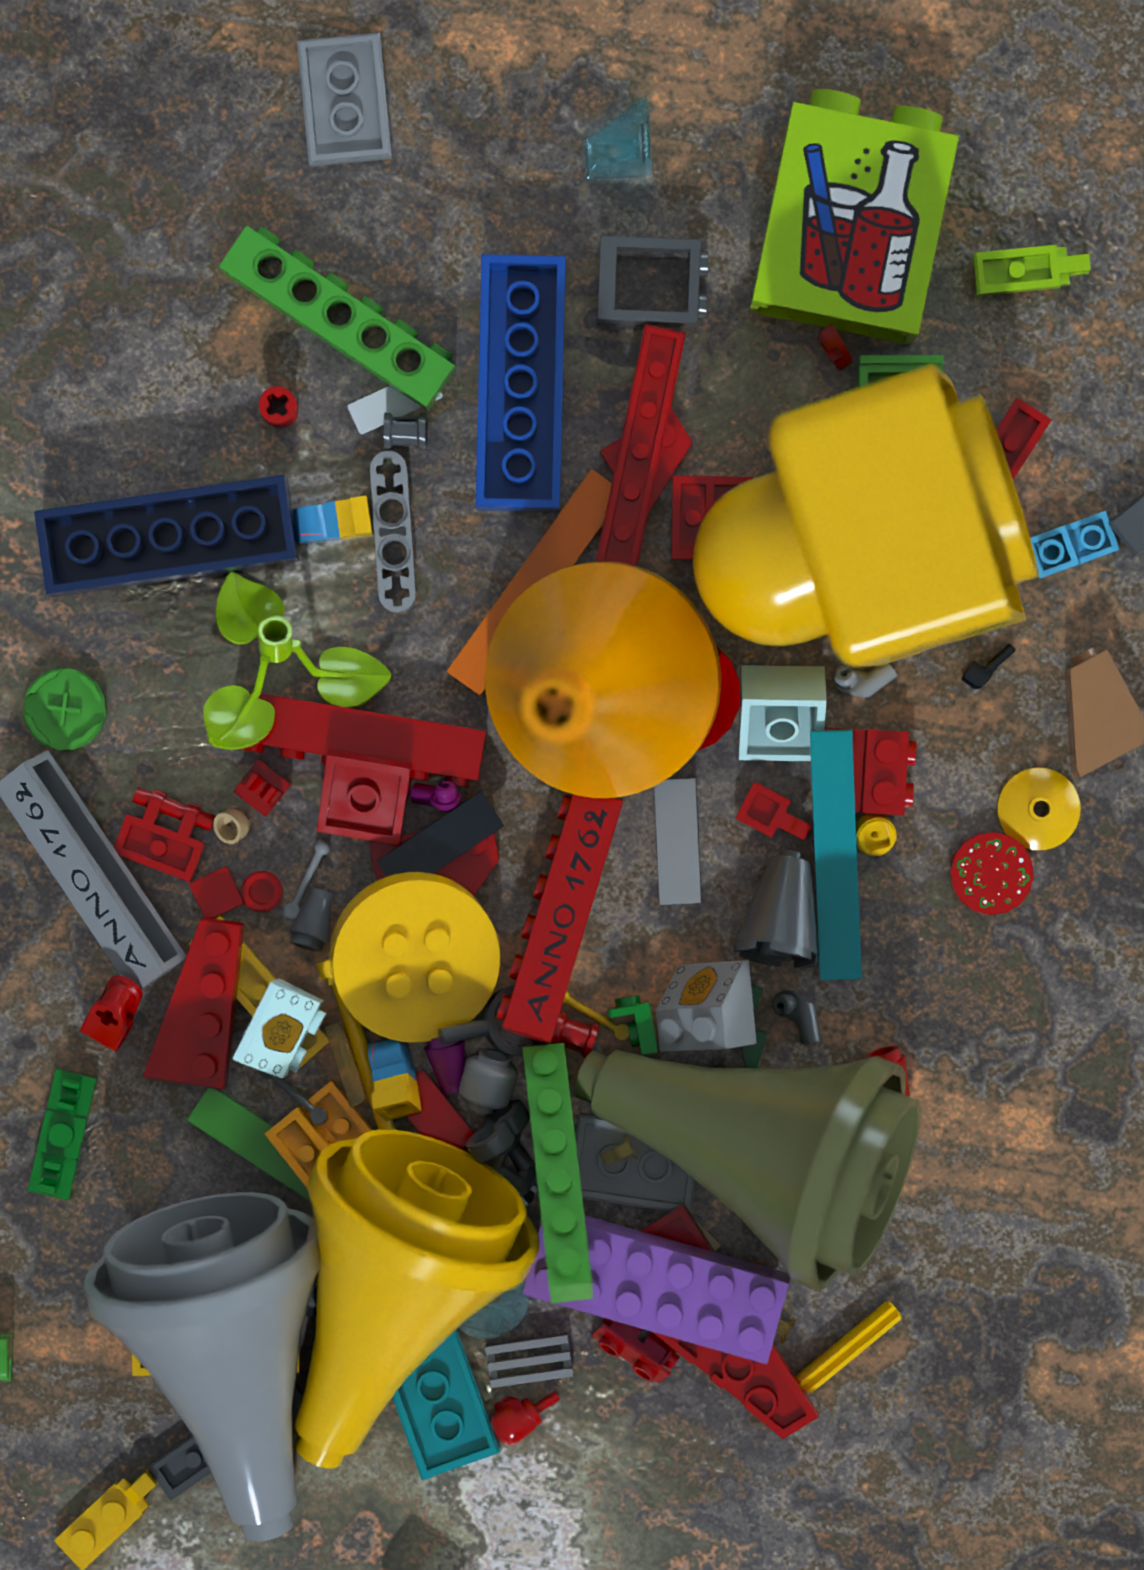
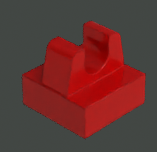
[233,759,292,817]

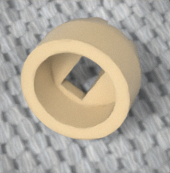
[213,808,251,844]

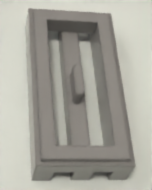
[485,1333,573,1388]

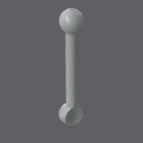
[284,839,331,919]

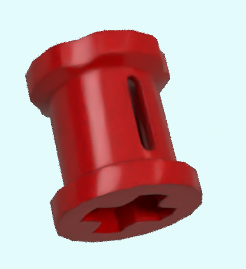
[258,386,299,428]
[550,1011,600,1058]

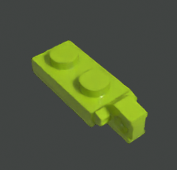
[972,244,1091,297]

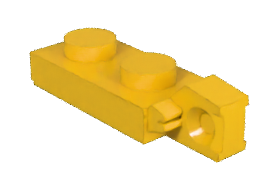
[54,1469,158,1570]

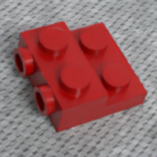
[824,727,917,816]

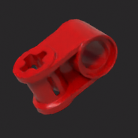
[79,975,143,1052]

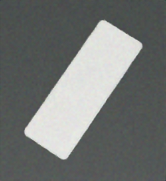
[348,386,443,434]

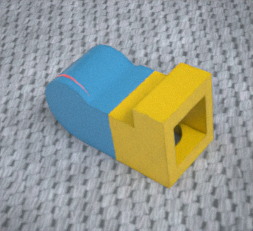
[292,495,374,543]
[368,1038,422,1121]

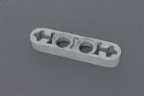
[370,450,417,614]

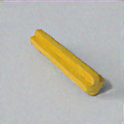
[796,1301,902,1394]

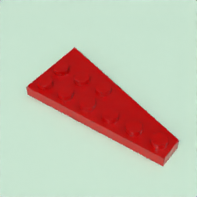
[639,1203,819,1439]

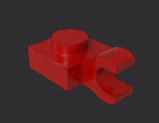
[735,781,811,841]

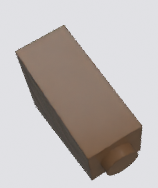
[1065,647,1144,778]

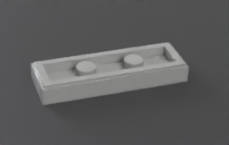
[654,778,701,905]

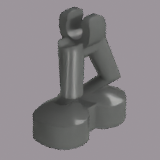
[466,1099,539,1205]

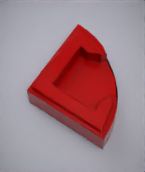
[817,324,853,371]

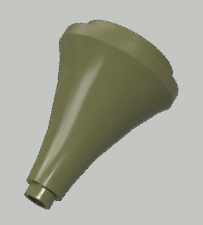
[574,1049,921,1291]

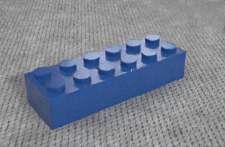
[476,254,566,513]

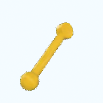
[563,990,630,1040]

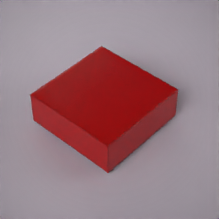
[189,866,244,919]

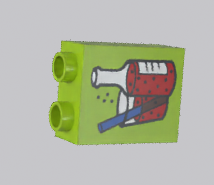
[748,89,959,346]

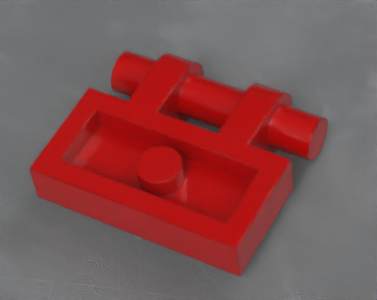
[114,787,216,882]

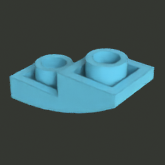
[1031,511,1121,579]

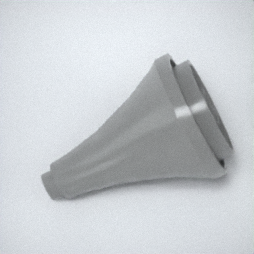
[84,1192,321,1542]

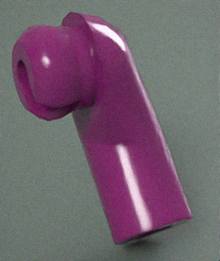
[411,781,461,811]

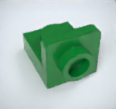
[608,995,658,1055]

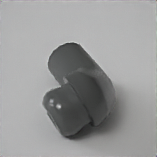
[772,991,822,1044]

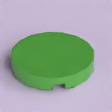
[23,668,107,751]

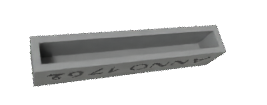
[0,750,187,989]

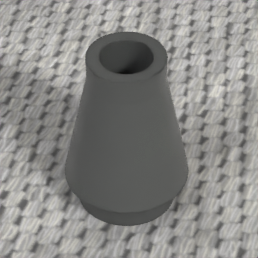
[289,888,334,952]

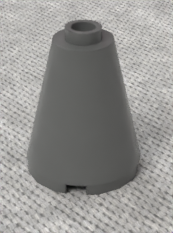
[733,850,818,969]

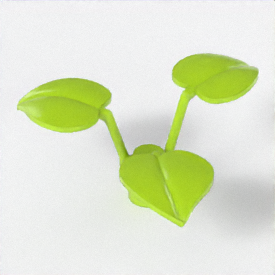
[203,571,391,750]

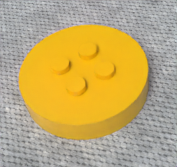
[330,872,500,1043]

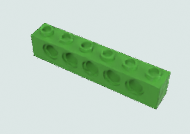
[218,225,456,411]

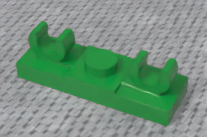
[27,1068,98,1200]

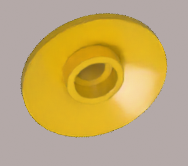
[997,767,1081,850]

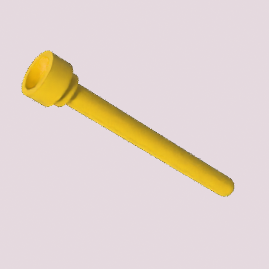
[315,958,396,1130]

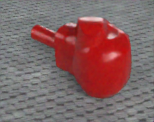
[490,1391,560,1446]

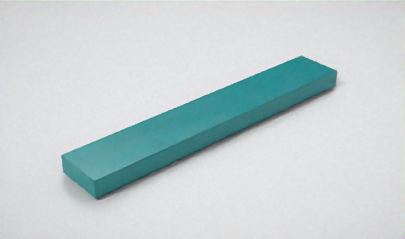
[810,729,862,980]

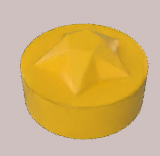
[856,813,897,856]

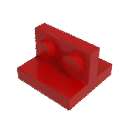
[316,749,412,845]

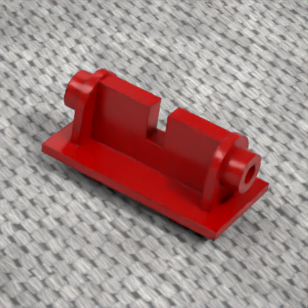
[591,1318,680,1383]

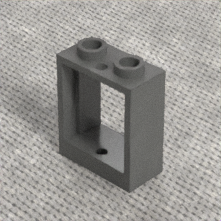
[597,236,709,329]

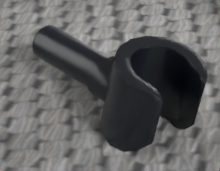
[961,644,1016,689]

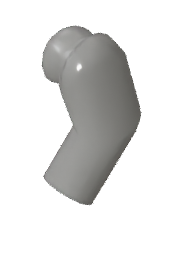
[834,663,897,698]

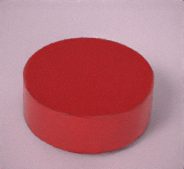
[241,871,283,912]

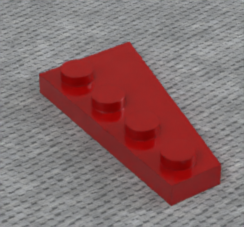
[143,917,245,1089]

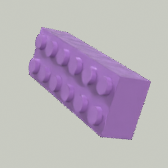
[523,1215,791,1364]

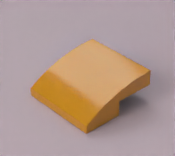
[264,1080,373,1189]

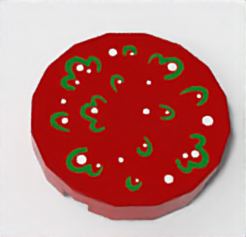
[950,832,1034,915]

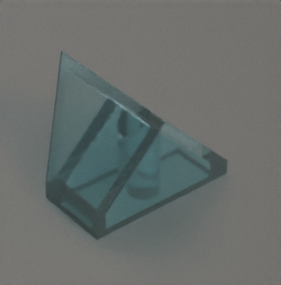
[584,94,652,180]

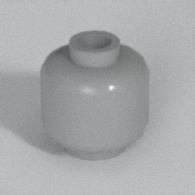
[459,1049,518,1114]

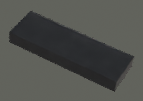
[377,790,504,876]

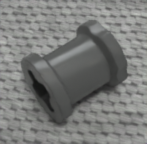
[383,413,428,450]

